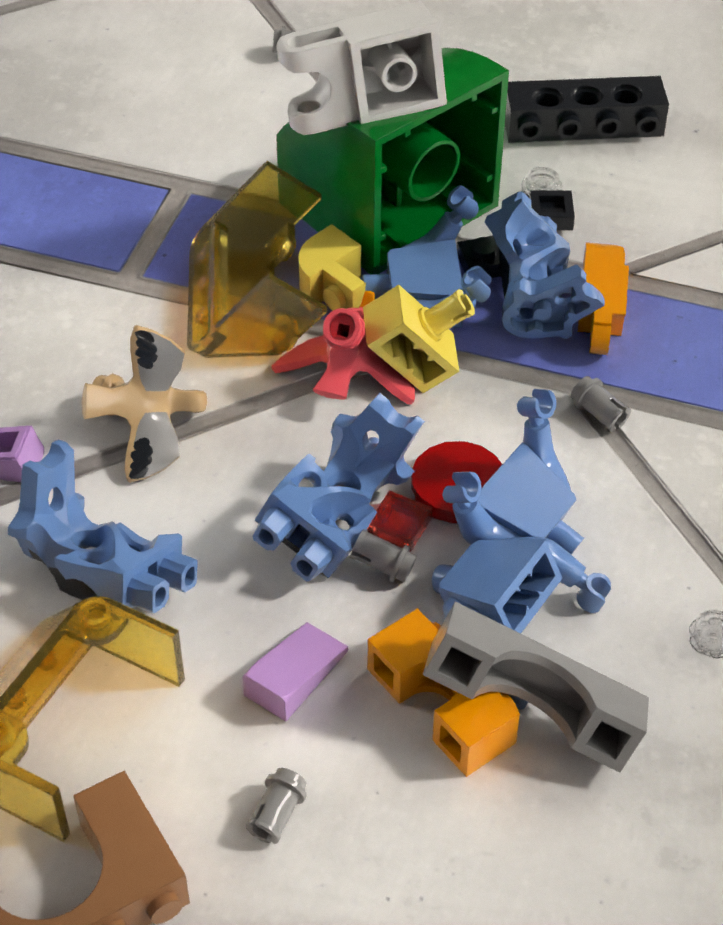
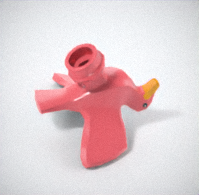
[272,291,415,404]

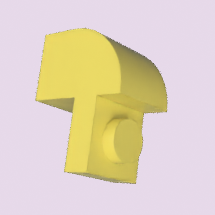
[298,224,366,311]

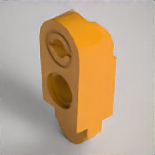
[577,242,629,355]

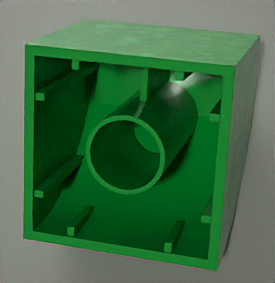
[276,48,509,274]

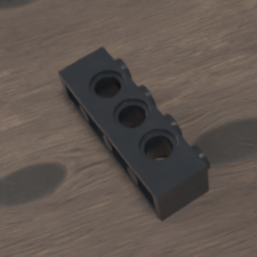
[505,76,669,143]

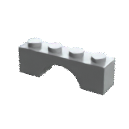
[423,601,649,772]

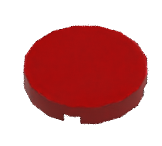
[411,441,502,524]

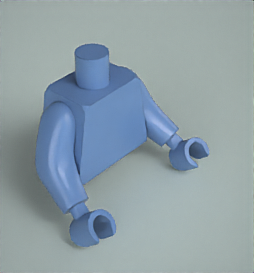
[362,185,492,329]
[442,389,584,555]
[432,537,611,710]

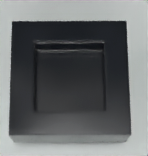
[529,190,575,230]
[457,236,501,278]

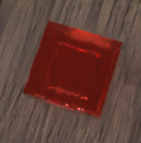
[367,490,433,552]

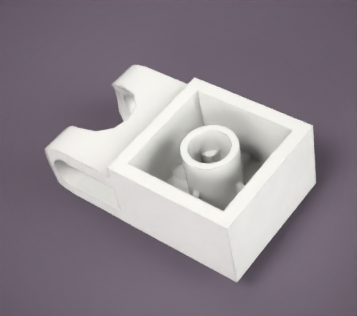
[276,0,447,135]

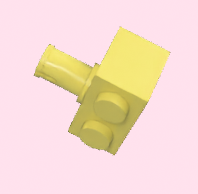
[363,285,475,393]

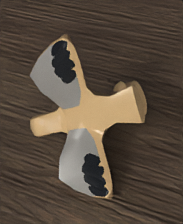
[82,325,207,483]

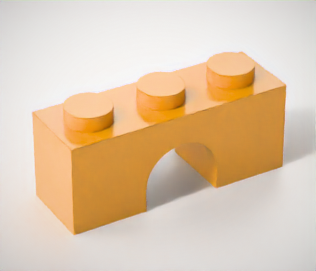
[367,608,520,777]

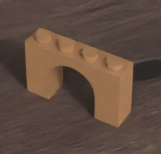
[0,770,190,925]

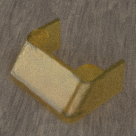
[187,161,327,358]
[0,596,185,842]

